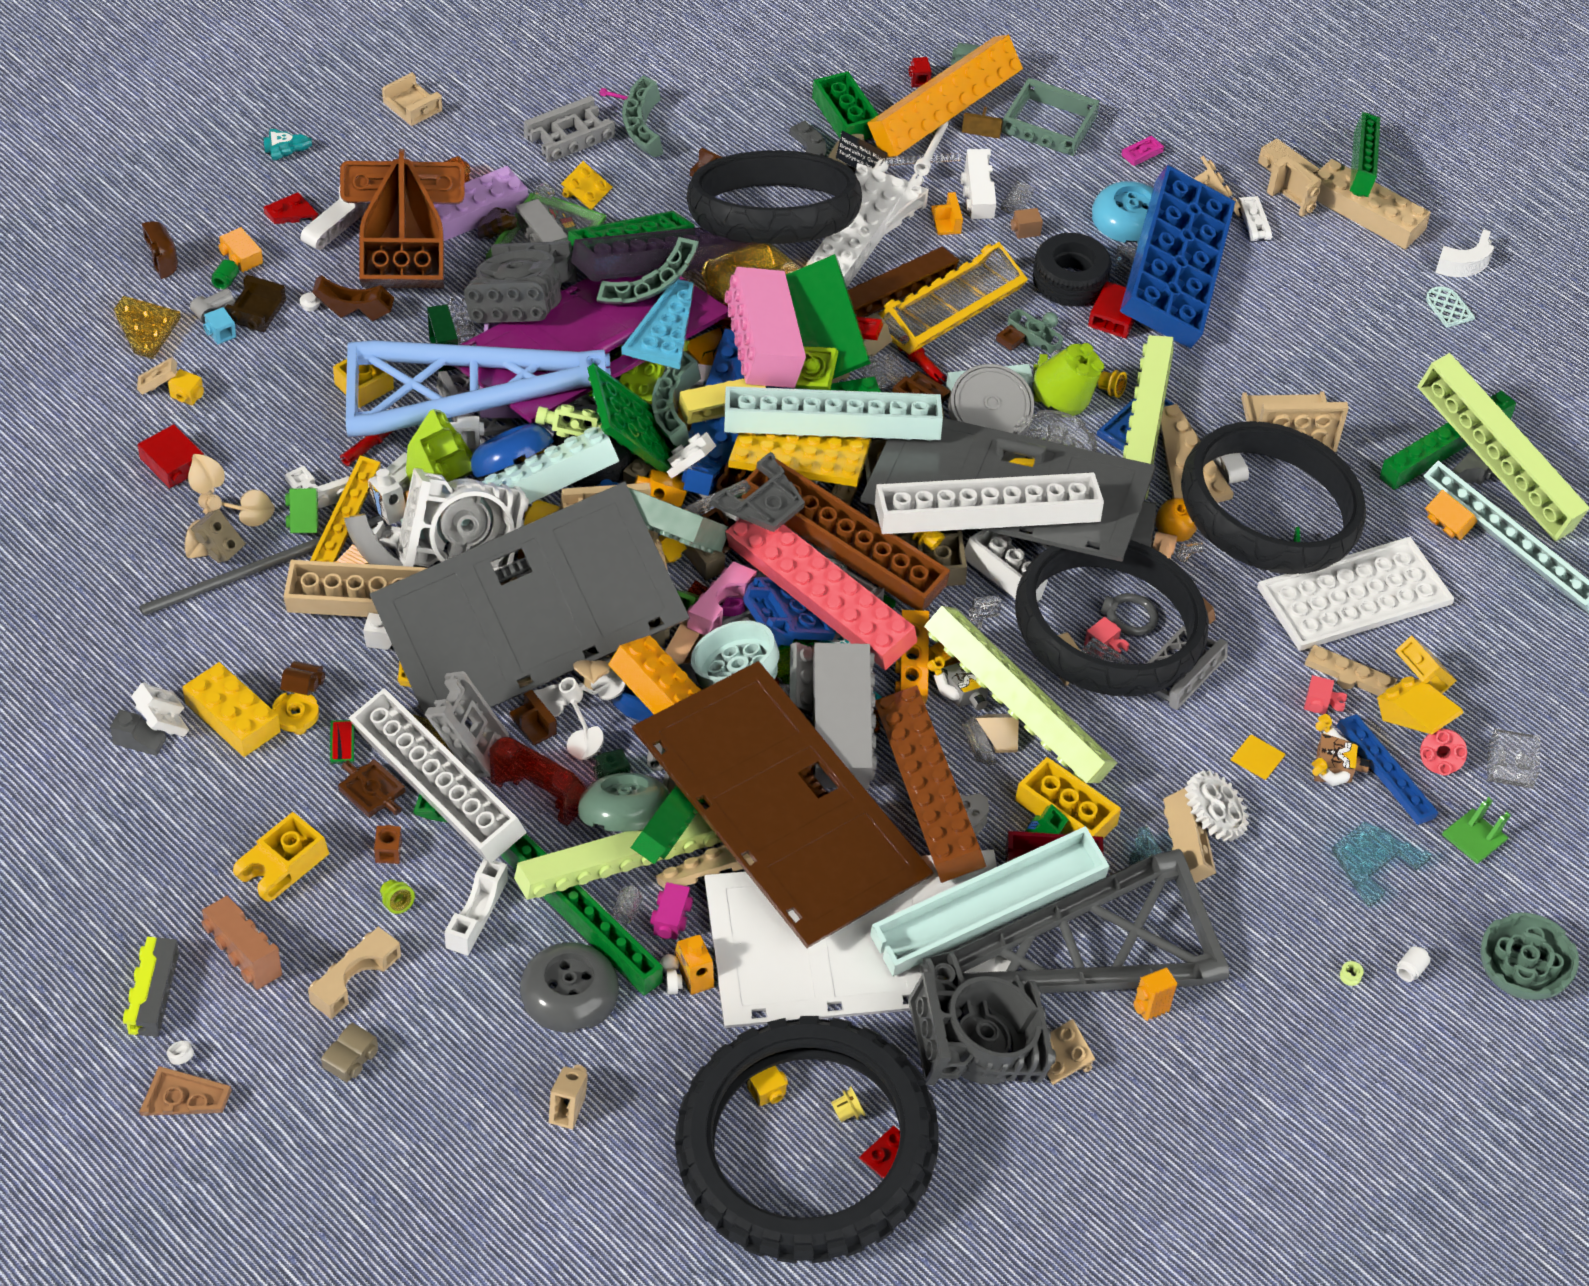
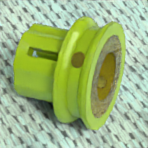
[380,879,415,914]

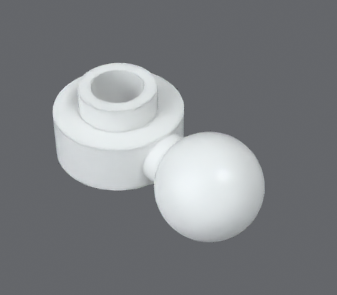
[660,954,682,995]

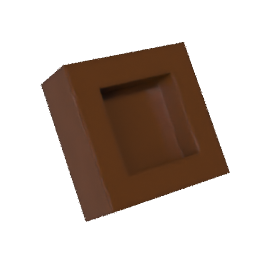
[996,325,1026,351]

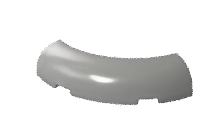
[344,513,429,568]

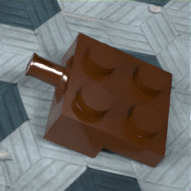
[892,371,951,404]

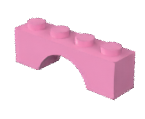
[687,561,757,635]

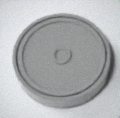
[948,364,1034,435]

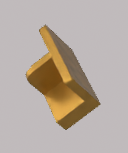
[962,107,1003,139]

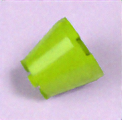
[1032,343,1104,416]

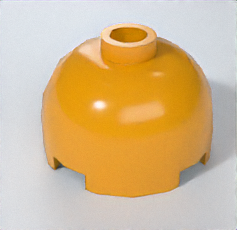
[1155,498,1197,542]

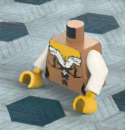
[1311,714,1370,786]

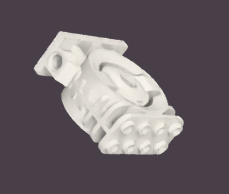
[396,468,529,569]

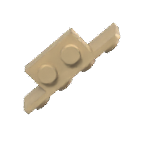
[1193,155,1241,217]

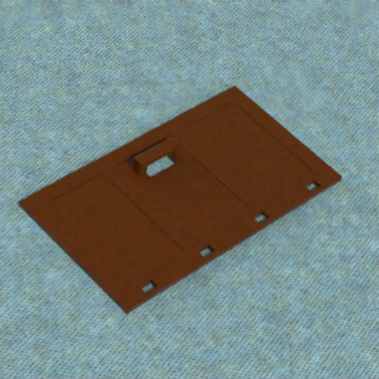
[632,661,934,949]

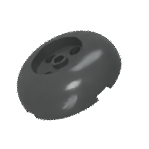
[520,942,619,1033]

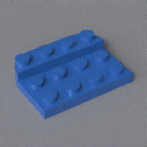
[743,577,836,647]

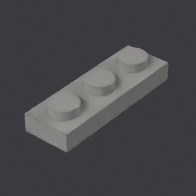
[790,642,813,714]

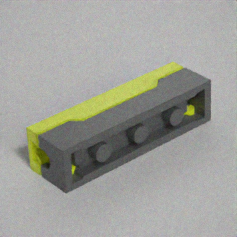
[123,937,179,1037]

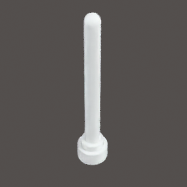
[914,121,949,176]

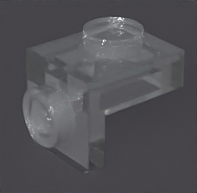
[969,595,1001,629]

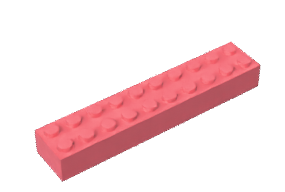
[725,518,917,670]

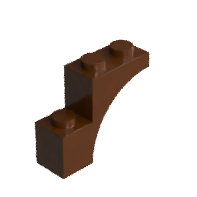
[312,275,394,321]

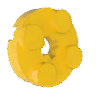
[272,692,319,735]

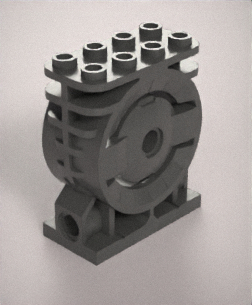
[464,241,578,323]
[908,972,1056,1085]

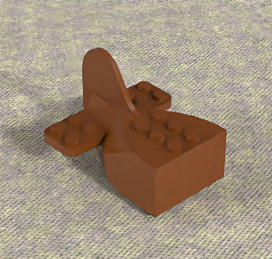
[340,149,465,289]

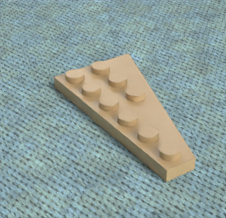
[1160,404,1234,503]
[656,845,754,888]

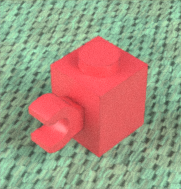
[1084,617,1129,658]
[1304,675,1347,714]

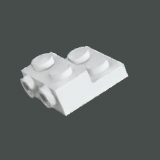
[450,416,485,453]
[667,432,716,479]

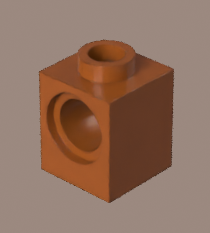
[374,825,402,864]

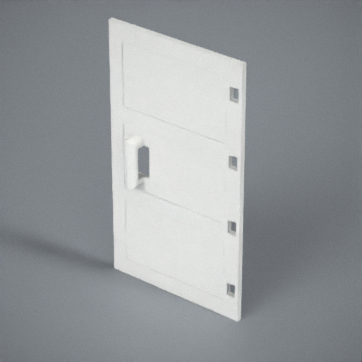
[704,849,1013,1028]

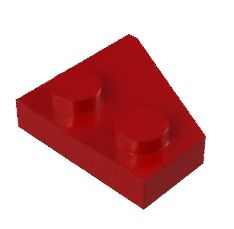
[263,192,318,224]

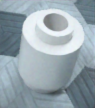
[1396,946,1430,982]

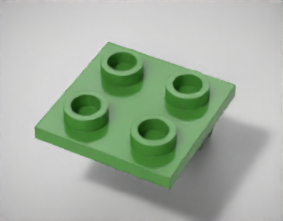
[1442,797,1511,864]

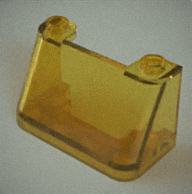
[702,243,800,304]

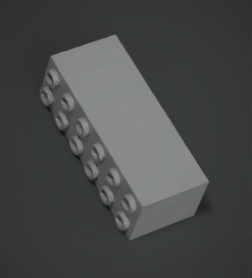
[812,643,877,789]

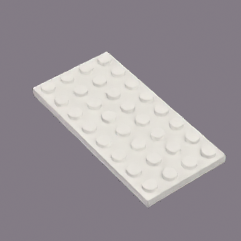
[1257,537,1454,651]

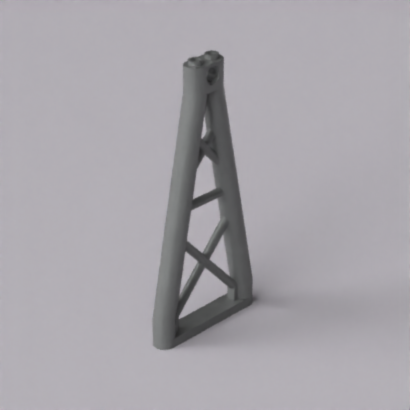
[920,849,1229,994]

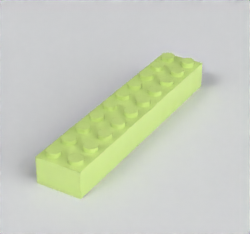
[1417,353,1589,542]
[924,606,1117,783]

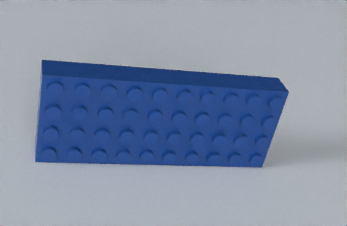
[1120,165,1236,349]

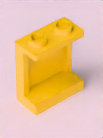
[1395,636,1457,694]

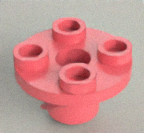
[1420,729,1467,776]

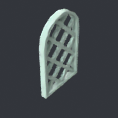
[1426,286,1475,328]

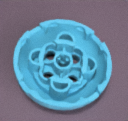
[1092,181,1153,244]

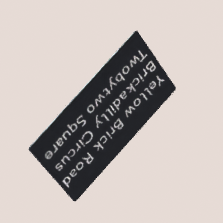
[836,131,887,168]

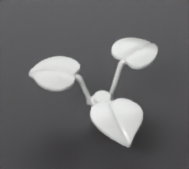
[533,669,626,761]

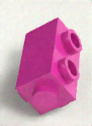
[650,882,693,940]

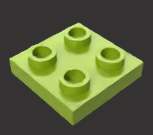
[795,346,838,390]
[619,361,666,404]

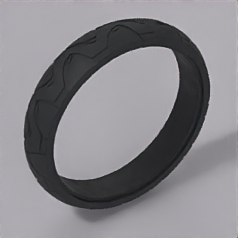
[686,150,862,244]
[1181,421,1366,574]
[1015,540,1209,697]

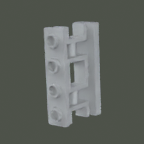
[524,96,615,163]
[425,671,509,778]

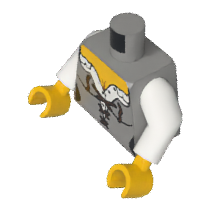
[927,656,989,710]

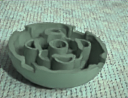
[578,773,670,832]
[1480,913,1579,1000]

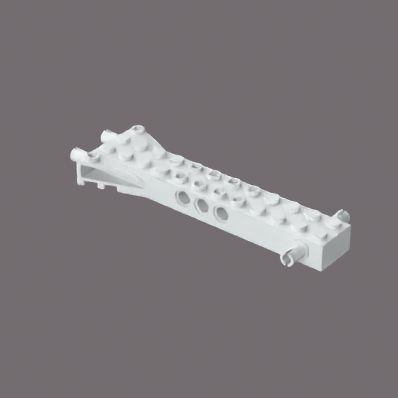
[805,160,929,287]

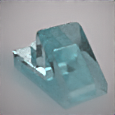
[1128,826,1162,866]

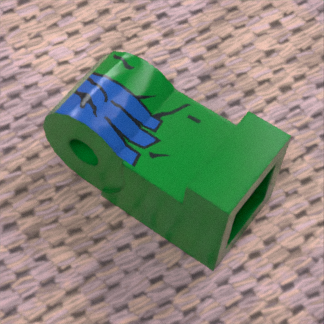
[1025,804,1069,834]

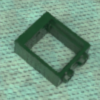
[427,304,458,372]

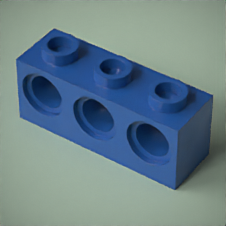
[682,458,725,496]

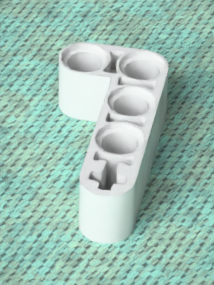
[300,186,367,250]

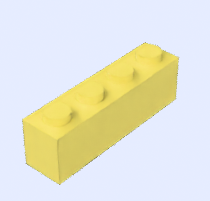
[678,378,766,424]

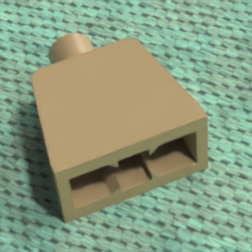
[549,1065,588,1130]

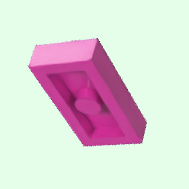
[1121,136,1164,166]

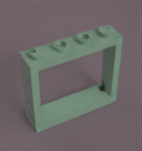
[1002,78,1100,156]

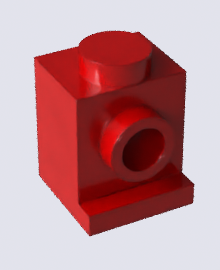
[909,57,932,88]

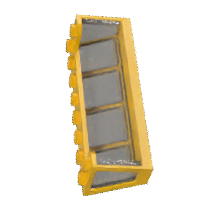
[878,242,1028,355]

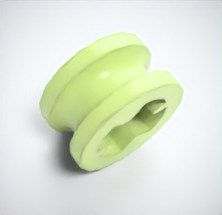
[1340,961,1364,986]

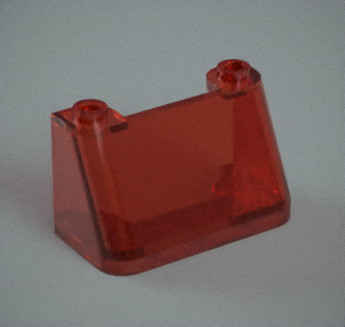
[489,737,588,826]

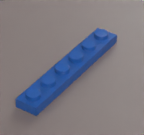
[1337,714,1439,825]

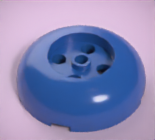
[471,424,554,477]

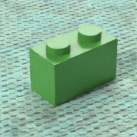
[285,488,319,533]

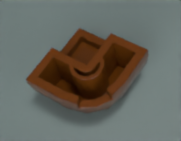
[142,221,178,279]

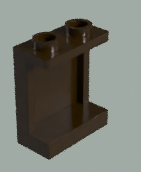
[225,274,286,333]

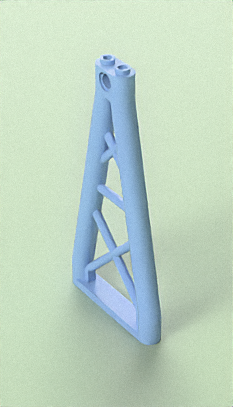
[346,340,611,437]

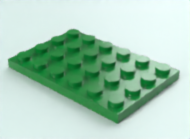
[587,363,686,475]

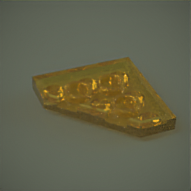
[114,296,181,359]

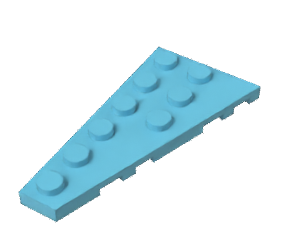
[622,279,694,369]

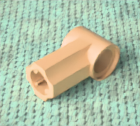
[1152,532,1177,559]

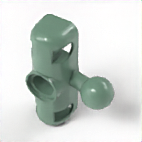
[1008,309,1063,355]

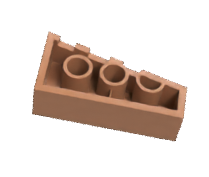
[201,895,282,990]

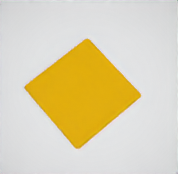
[1231,735,1285,780]

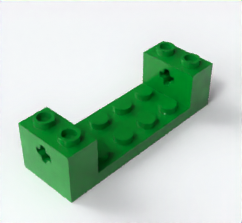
[568,211,695,277]

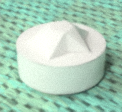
[167,1041,194,1065]

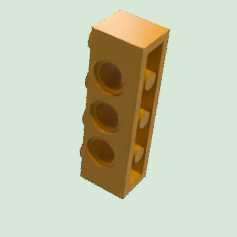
[895,610,929,704]

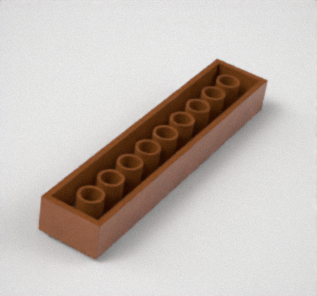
[741,458,950,611]
[875,685,987,883]

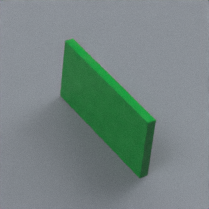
[786,254,871,379]

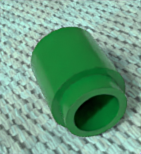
[211,259,239,290]

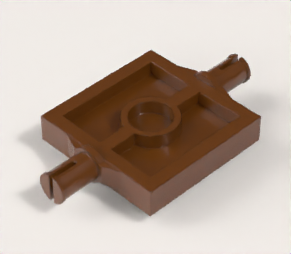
[338,759,406,818]

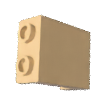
[382,72,442,126]
[1267,155,1321,217]

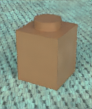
[1011,208,1043,239]

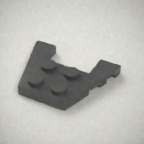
[710,452,805,532]

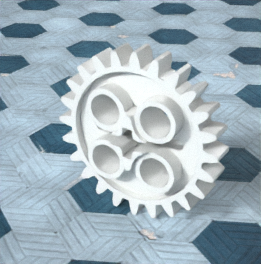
[1185,770,1249,842]

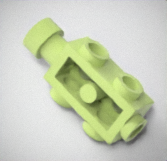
[536,404,602,437]

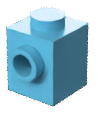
[203,307,236,345]

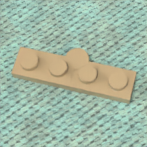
[1305,645,1398,696]

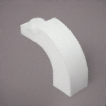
[1435,229,1494,277]

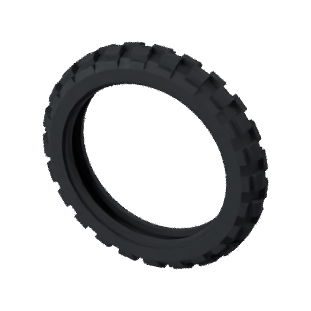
[675,1016,939,1263]

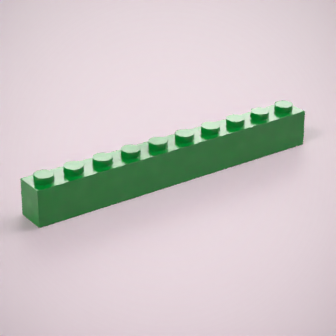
[500,834,663,996]

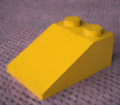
[1377,676,1463,735]

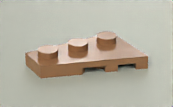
[139,1066,232,1116]

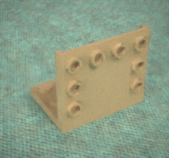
[1241,391,1349,452]

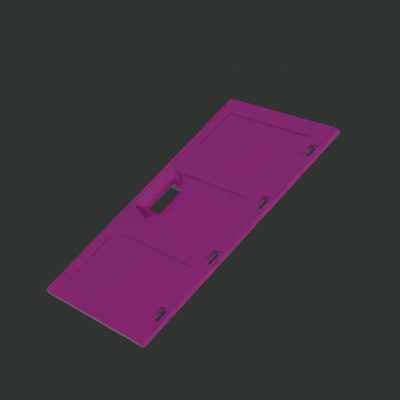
[454,250,728,424]

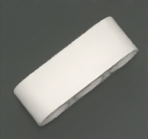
[1213,453,1249,484]

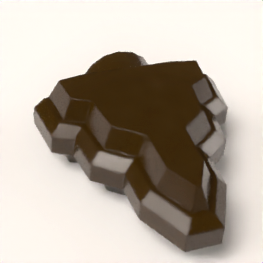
[477,207,518,240]

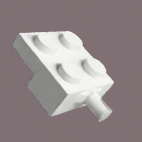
[131,682,189,737]

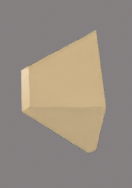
[976,714,1019,753]

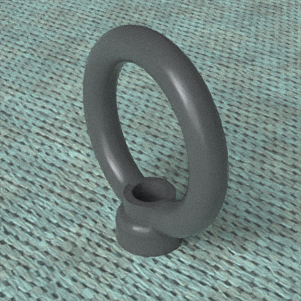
[1100,593,1159,636]

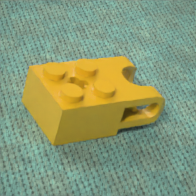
[233,812,329,902]

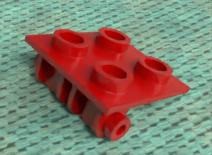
[859,1125,900,1179]

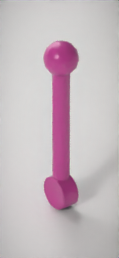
[599,88,628,100]

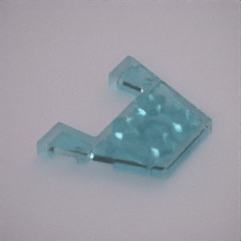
[1332,822,1432,908]

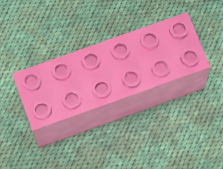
[725,267,806,388]

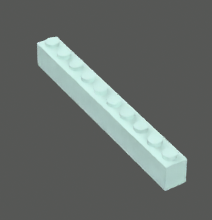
[1424,461,1589,613]

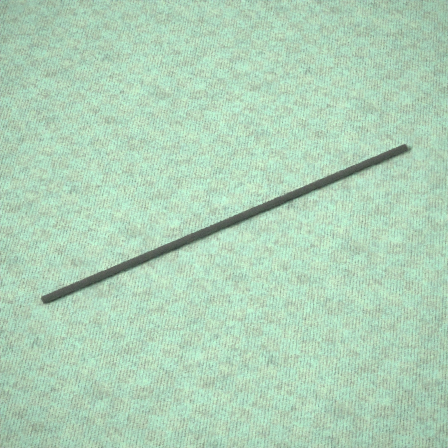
[139,461,524,616]

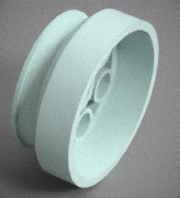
[691,621,779,688]

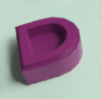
[721,597,746,616]

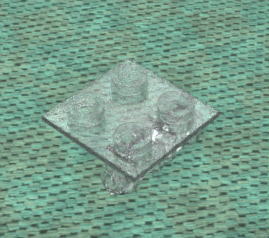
[859,353,909,390]

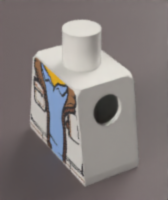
[368,469,406,525]

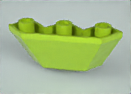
[406,409,473,482]

